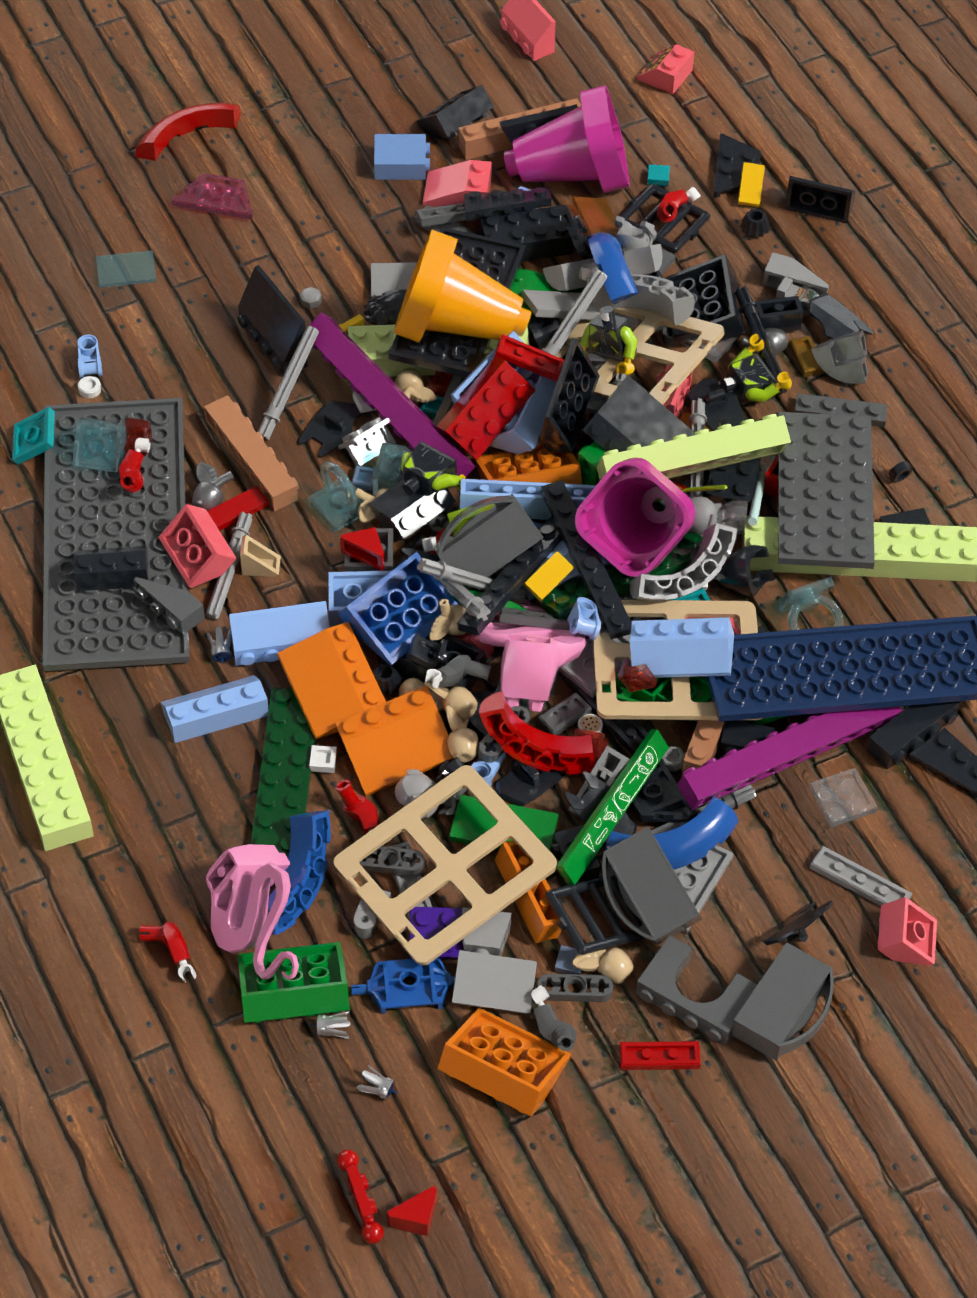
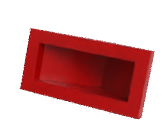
[340,527,385,571]
[387,1186,437,1236]

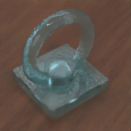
[307,461,363,532]
[776,577,844,630]

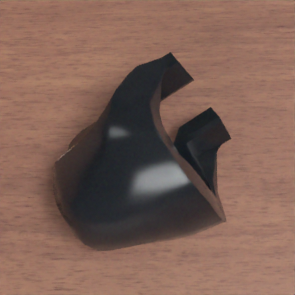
[715,545,773,596]

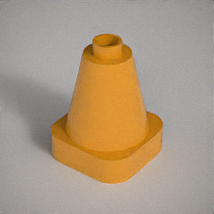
[393,229,531,343]

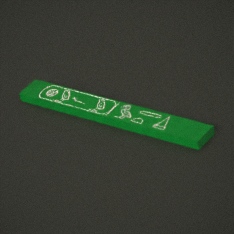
[556,729,669,885]

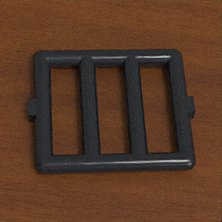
[619,184,710,253]
[545,876,643,955]

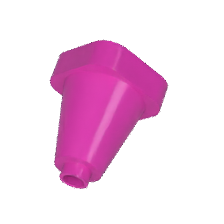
[504,85,630,193]
[575,457,695,577]

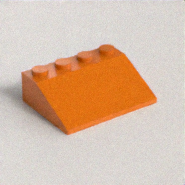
[474,445,582,485]
[277,622,386,739]
[335,686,454,796]
[438,1007,571,1117]

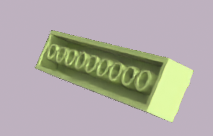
[742,516,977,582]

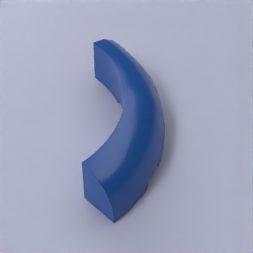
[588,232,639,305]
[605,797,738,869]
[267,811,331,935]

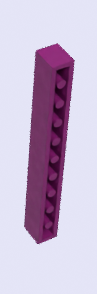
[309,313,475,477]
[677,706,902,810]

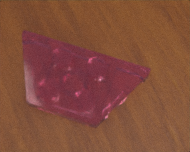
[172,173,253,220]

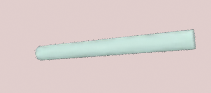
[748,471,766,526]

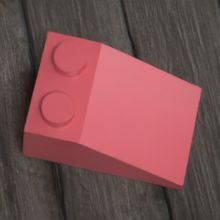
[423,160,492,207]

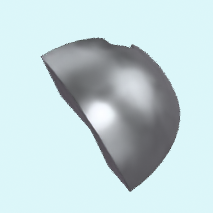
[811,330,868,384]

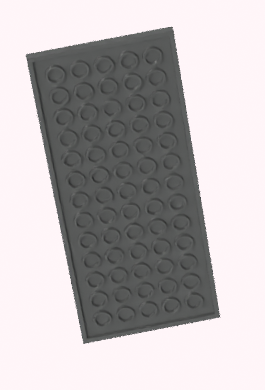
[43,398,190,671]

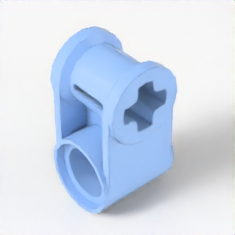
[77,334,103,378]
[567,597,601,640]

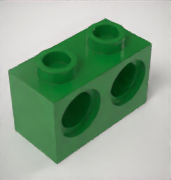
[578,441,607,485]

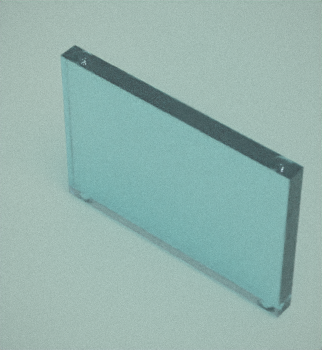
[96,250,156,288]

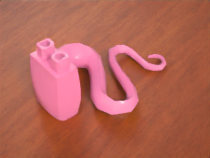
[474,599,587,712]
[206,844,299,980]

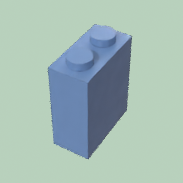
[374,134,430,180]

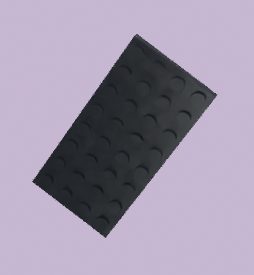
[388,227,526,377]

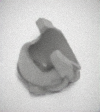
[615,216,657,252]
[686,496,723,537]
[395,769,439,819]

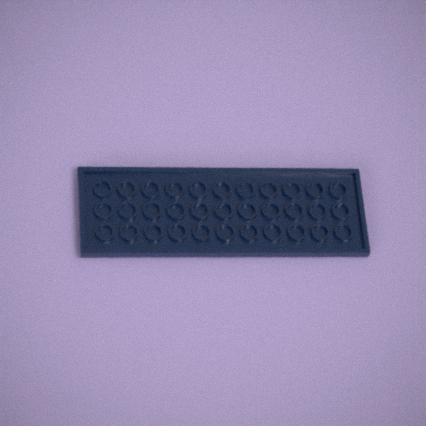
[706,616,977,722]

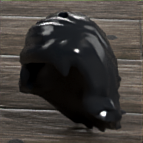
[363,289,407,325]

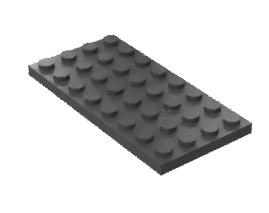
[778,412,875,569]

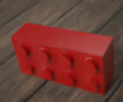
[436,357,536,460]

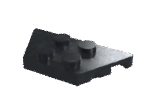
[499,104,578,144]
[713,134,761,198]
[559,206,593,260]
[631,760,697,822]

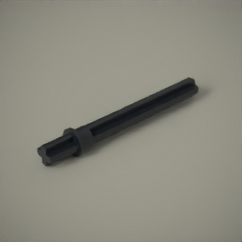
[734,286,788,394]

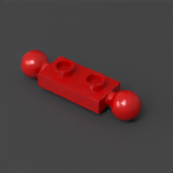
[337,1149,384,1244]

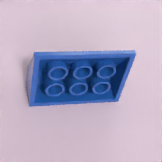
[338,552,458,665]

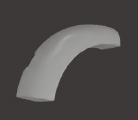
[543,244,663,291]
[586,274,695,326]
[630,523,737,601]

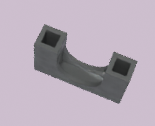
[636,935,758,1045]

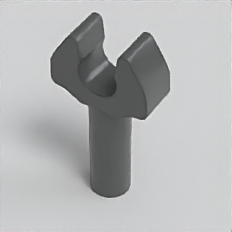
[439,788,468,815]

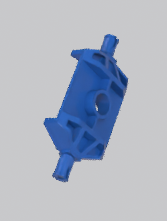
[351,957,455,1014]

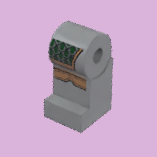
[776,277,819,316]
[354,890,391,939]

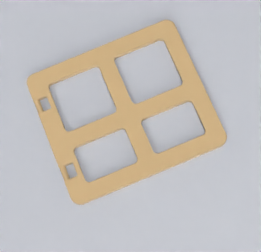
[556,308,724,405]
[593,600,762,720]
[334,765,557,965]

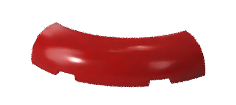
[135,103,241,161]
[479,691,596,774]

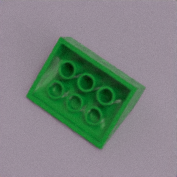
[237,942,350,1023]

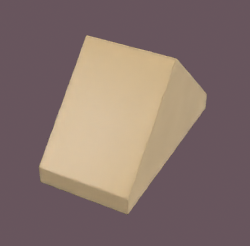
[240,534,281,577]

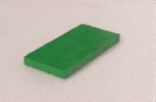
[449,795,559,851]

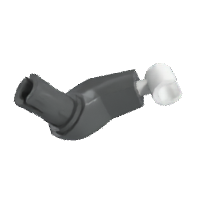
[425,655,492,688]
[531,985,576,1051]

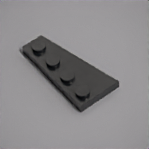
[464,187,552,220]
[909,727,977,798]

